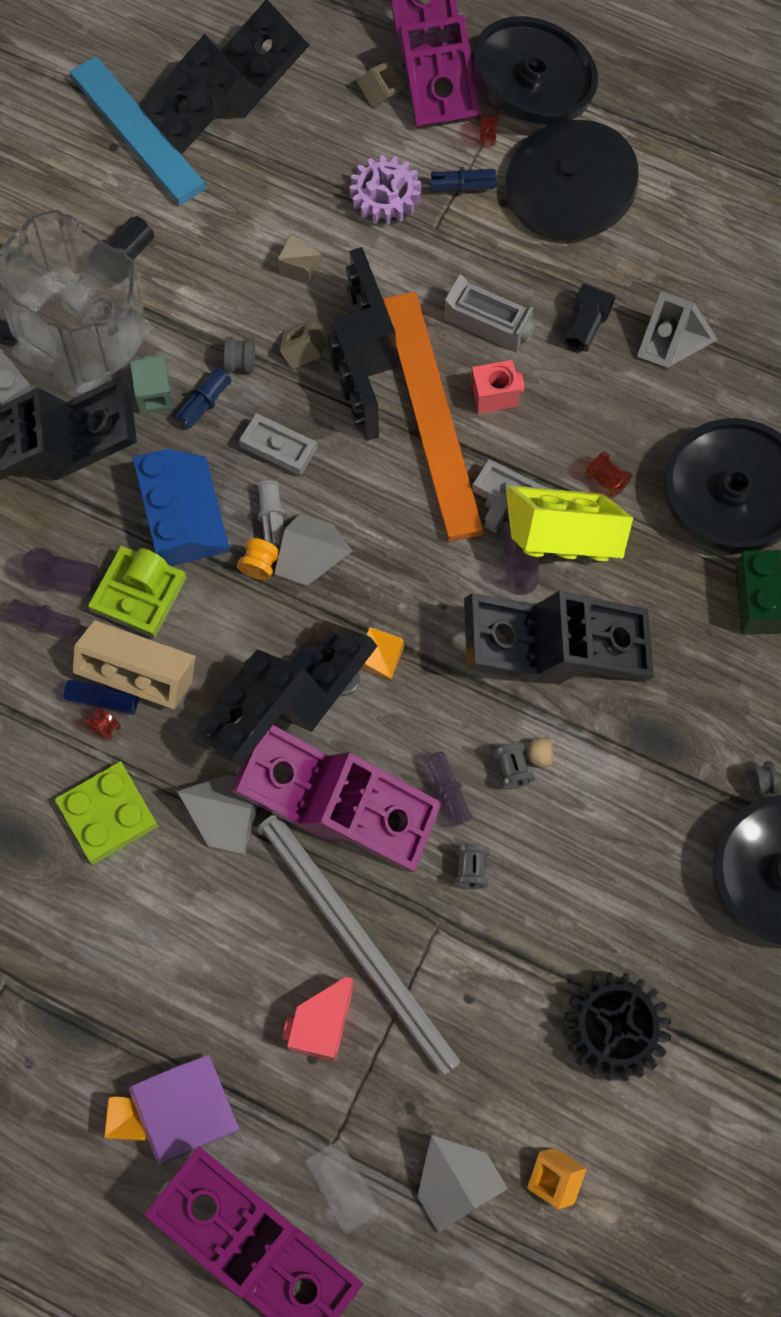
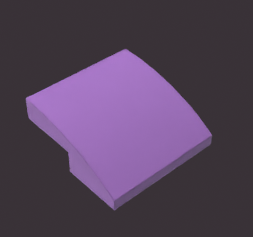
[129,1055,240,1165]

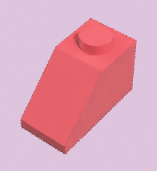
[283,977,354,1062]

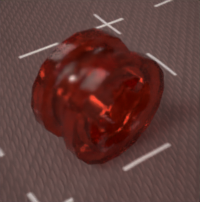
[479,113,499,145]
[83,706,122,741]

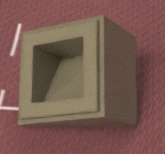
[356,61,405,108]
[277,235,322,284]
[280,320,325,369]

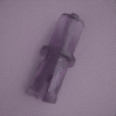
[7,599,81,637]
[425,751,473,827]

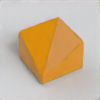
[360,627,404,680]
[104,1096,149,1142]
[526,1148,587,1210]

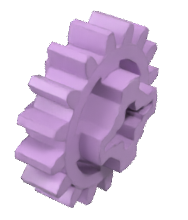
[349,155,421,224]

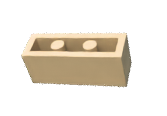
[73,620,196,709]

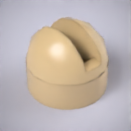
[526,737,554,767]

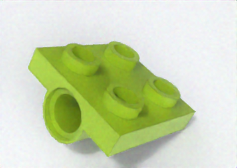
[88,546,187,639]

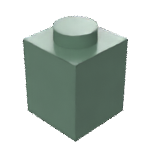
[130,356,174,414]

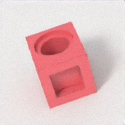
[471,360,524,414]

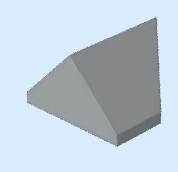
[637,291,718,368]
[274,513,353,588]
[177,775,259,856]
[417,1135,508,1233]

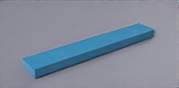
[70,56,206,206]

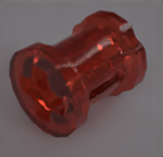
[585,451,632,498]

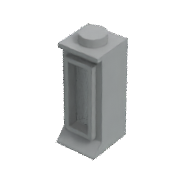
[444,274,536,353]

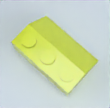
[506,485,633,561]

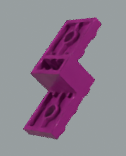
[390,0,480,128]
[230,725,442,872]
[144,1146,364,1317]

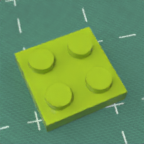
[55,761,159,865]

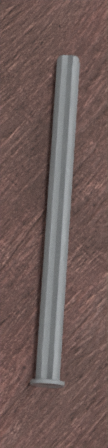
[257,814,460,1075]

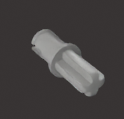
[257,480,286,549]

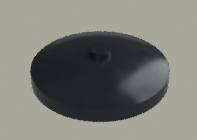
[471,16,598,125]
[506,120,639,241]
[664,418,781,553]
[712,795,781,949]

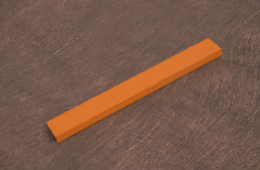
[383,291,483,543]

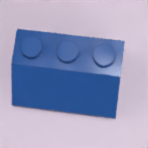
[133,449,230,566]

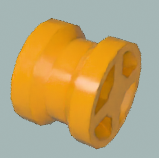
[237,538,280,581]

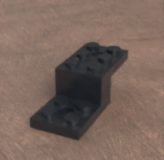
[140,0,310,153]
[327,247,396,441]
[0,375,137,481]
[464,591,654,684]
[188,620,378,766]

